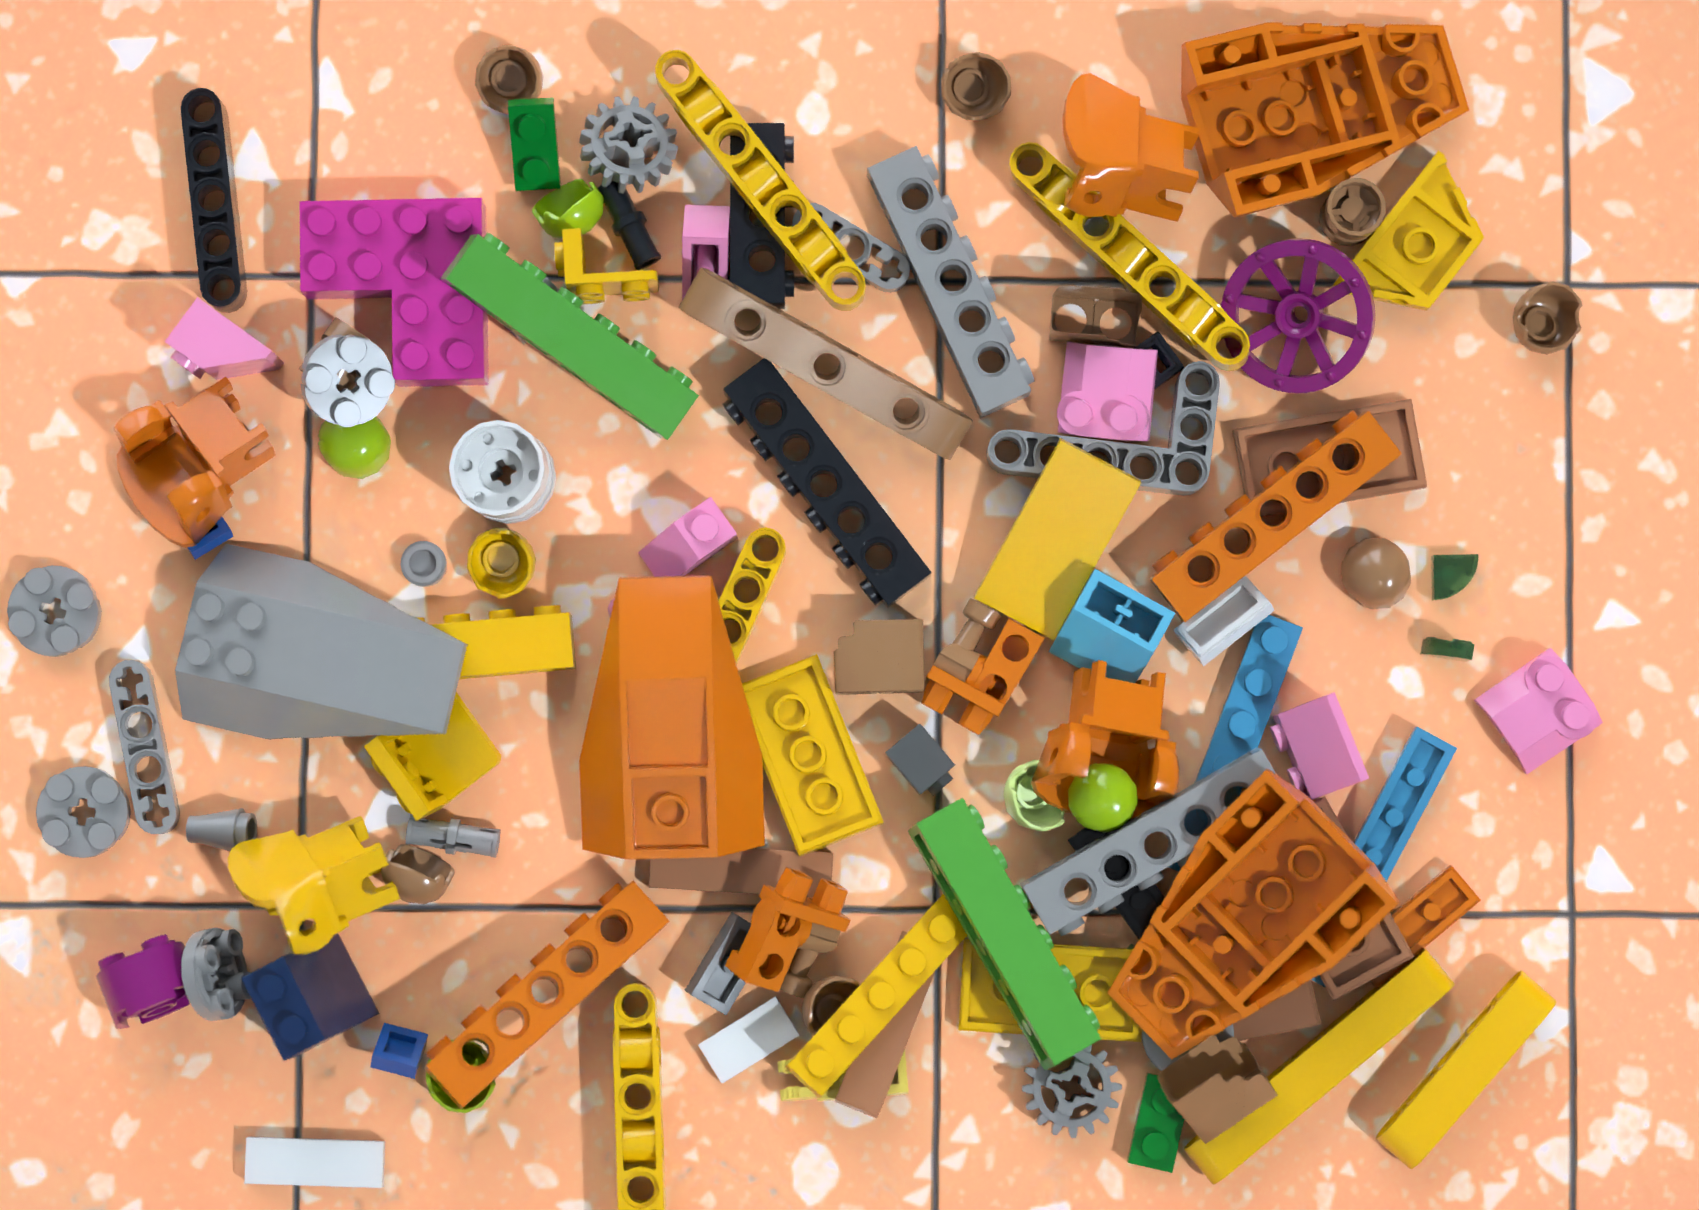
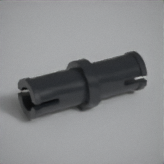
[597,181,661,270]

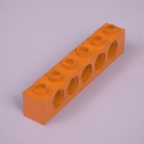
[1149,410,1402,622]
[424,881,670,1110]

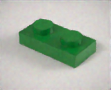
[508,97,561,191]
[1126,1072,1184,1173]

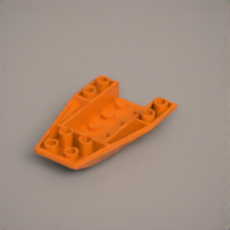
[579,575,765,860]

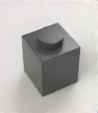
[885,723,955,796]

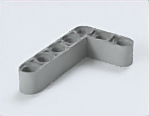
[986,361,1220,496]

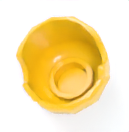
[467,527,536,599]

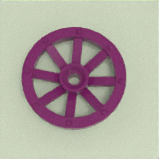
[1221,238,1376,393]

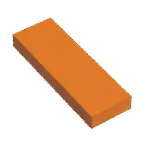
[1370,865,1481,988]

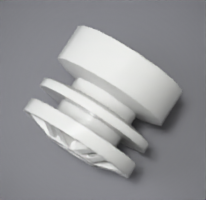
[449,420,556,524]

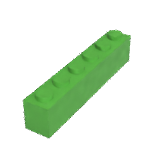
[440,232,699,440]
[908,797,1101,1070]

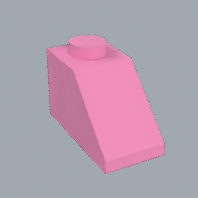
[682,205,730,300]
[638,497,738,577]

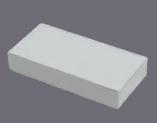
[1174,576,1275,666]
[698,996,800,1084]

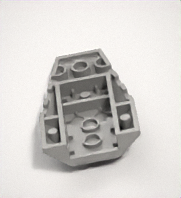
[175,543,467,740]

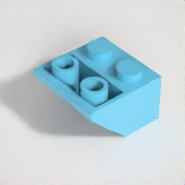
[1048,569,1175,683]

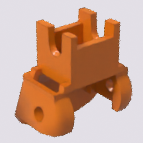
[1062,73,1199,222]
[114,377,276,548]
[1031,660,1180,819]

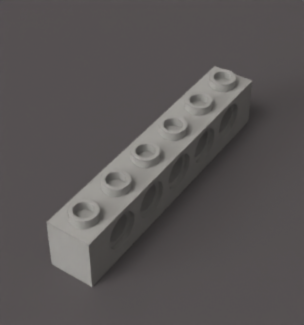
[867,145,1035,419]
[1020,747,1276,936]

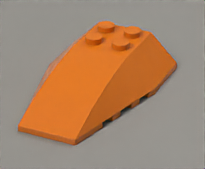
[1181,22,1470,218]
[1107,769,1400,1060]

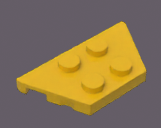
[1331,150,1484,311]

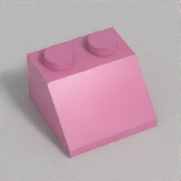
[165,297,284,380]
[1270,692,1369,800]

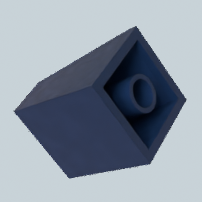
[241,933,380,1061]

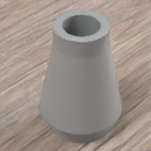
[186,808,257,851]

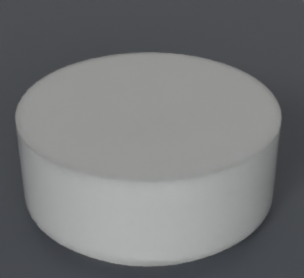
[400,541,447,587]

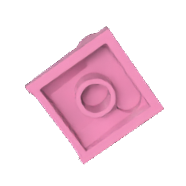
[1057,341,1158,441]
[1474,648,1603,774]

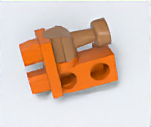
[921,598,1045,735]
[725,867,851,998]

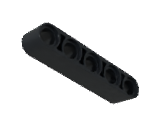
[181,88,247,313]

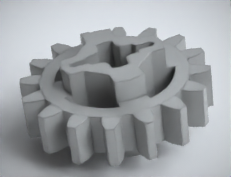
[579,96,678,193]
[1021,1045,1122,1138]

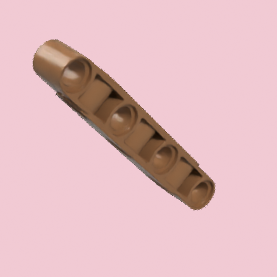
[679,267,973,460]

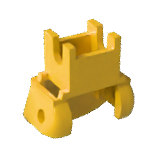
[228,815,400,954]

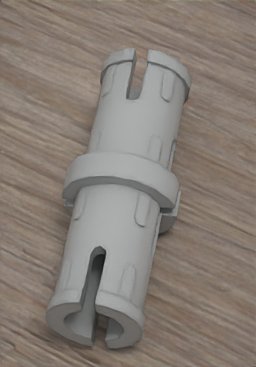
[405,815,501,858]

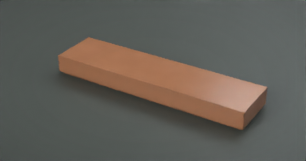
[649,848,833,897]
[834,931,935,1119]

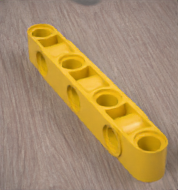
[655,50,866,311]
[1009,142,1250,372]
[613,983,666,1210]

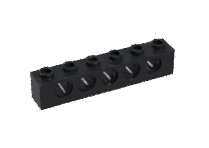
[722,358,932,608]

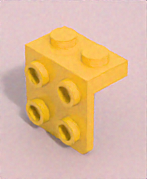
[554,228,659,304]
[364,692,501,821]

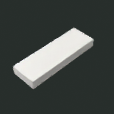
[244,1136,385,1188]

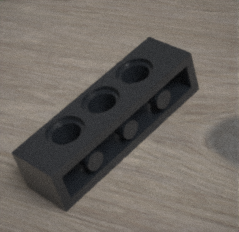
[730,123,794,309]

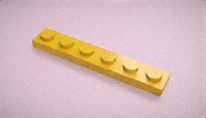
[786,894,967,1098]

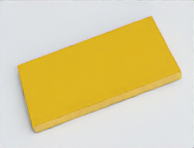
[974,438,1141,640]
[742,654,884,857]
[958,938,1142,1042]

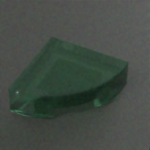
[1431,554,1479,601]
[1420,637,1475,662]

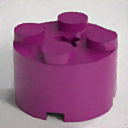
[96,934,190,1029]

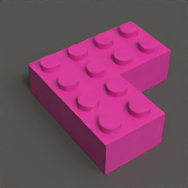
[299,198,489,387]

